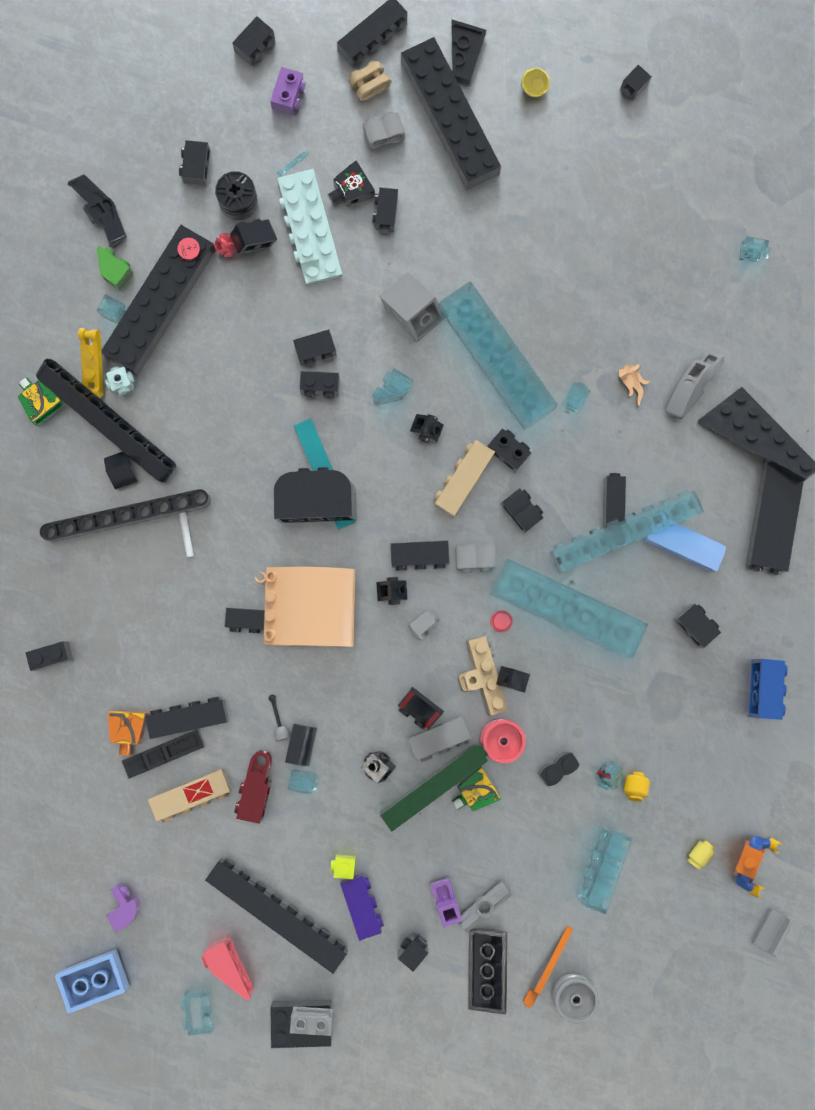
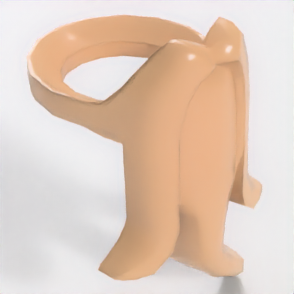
[619,364,650,406]

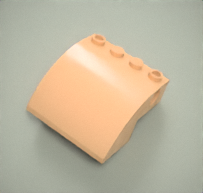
[264,567,355,647]

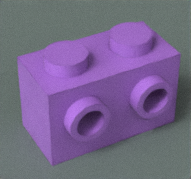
[270,67,306,115]

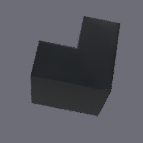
[104,451,137,489]

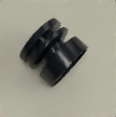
[215,171,258,221]

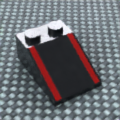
[398,687,444,729]

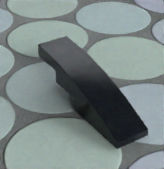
[121,729,204,779]

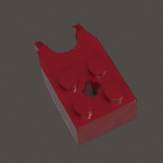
[234,750,272,824]

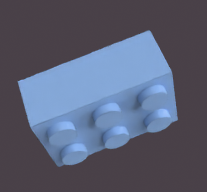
[55,949,130,1014]

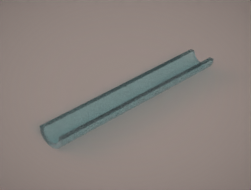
[277,150,309,177]

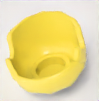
[521,68,550,97]

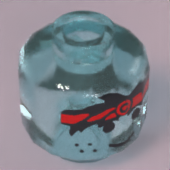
[595,761,625,791]

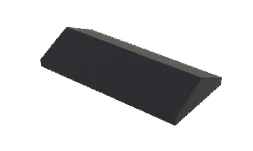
[468,929,507,1015]

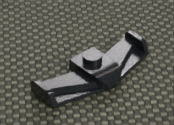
[67,174,127,247]

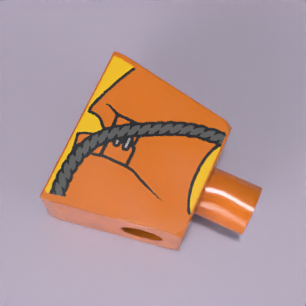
[108,711,149,756]

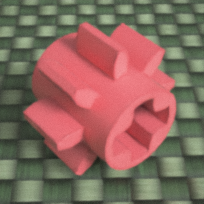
[214,233,236,257]

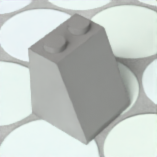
[380,272,444,342]

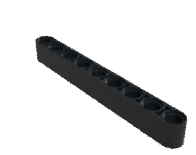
[36,358,176,483]
[40,489,211,542]

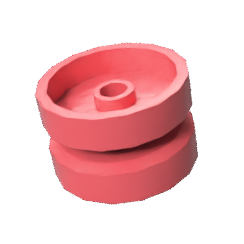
[479,719,526,763]

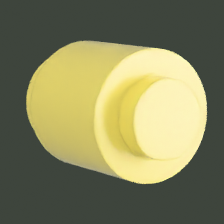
[687,840,715,870]

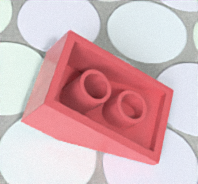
[201,935,254,1000]

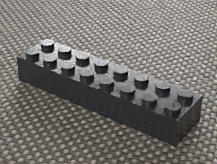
[401,37,501,191]
[102,224,216,376]

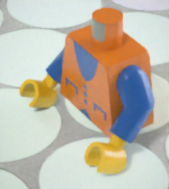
[733,836,782,898]

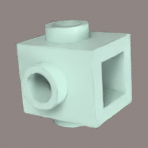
[105,366,135,396]

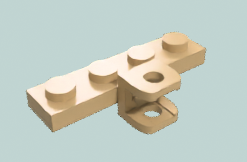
[458,636,508,716]

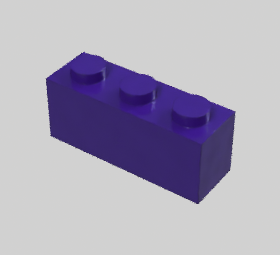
[340,873,384,941]

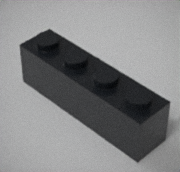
[337,0,408,67]
[145,696,229,739]

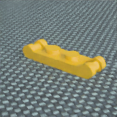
[78,328,104,398]

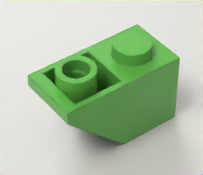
[97,246,133,291]

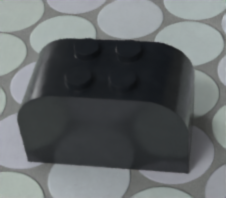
[274,467,357,523]

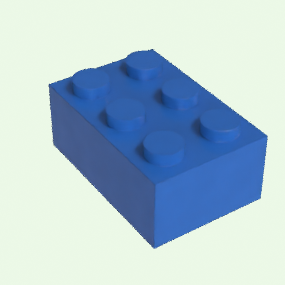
[748,659,788,720]

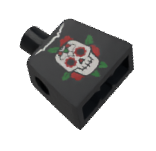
[328,160,375,207]

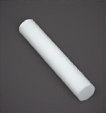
[178,512,194,558]

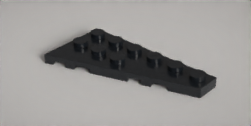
[698,387,815,481]

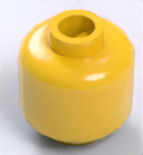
[623,771,650,802]

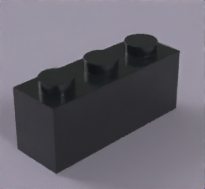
[390,540,450,571]

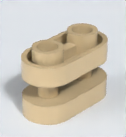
[348,61,392,101]

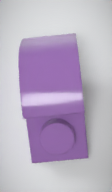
[430,877,462,928]
[106,883,140,932]

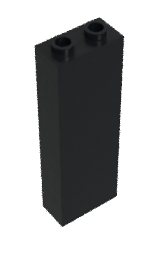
[745,458,804,575]

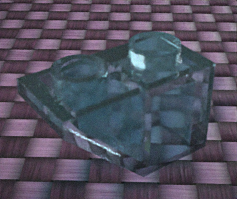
[373,368,413,405]

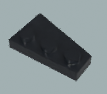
[451,19,487,84]

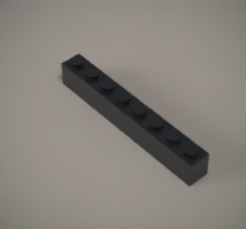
[205,858,348,974]

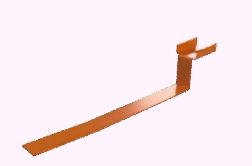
[523,926,573,1008]

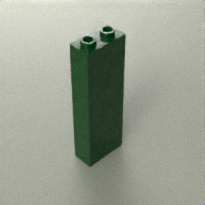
[380,743,488,832]

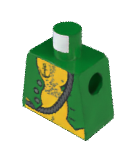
[18,378,65,426]
[452,767,501,812]

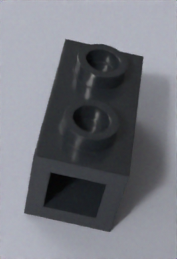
[372,187,398,233]
[225,608,265,634]

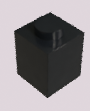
[620,65,652,100]
[496,666,530,693]

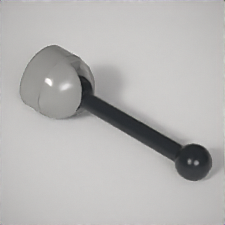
[268,694,291,742]

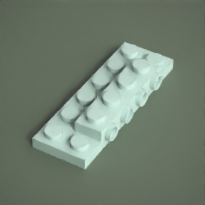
[277,169,342,286]

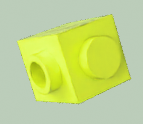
[330,854,356,879]

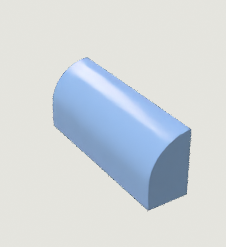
[643,514,726,573]

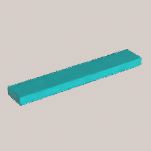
[294,418,356,530]

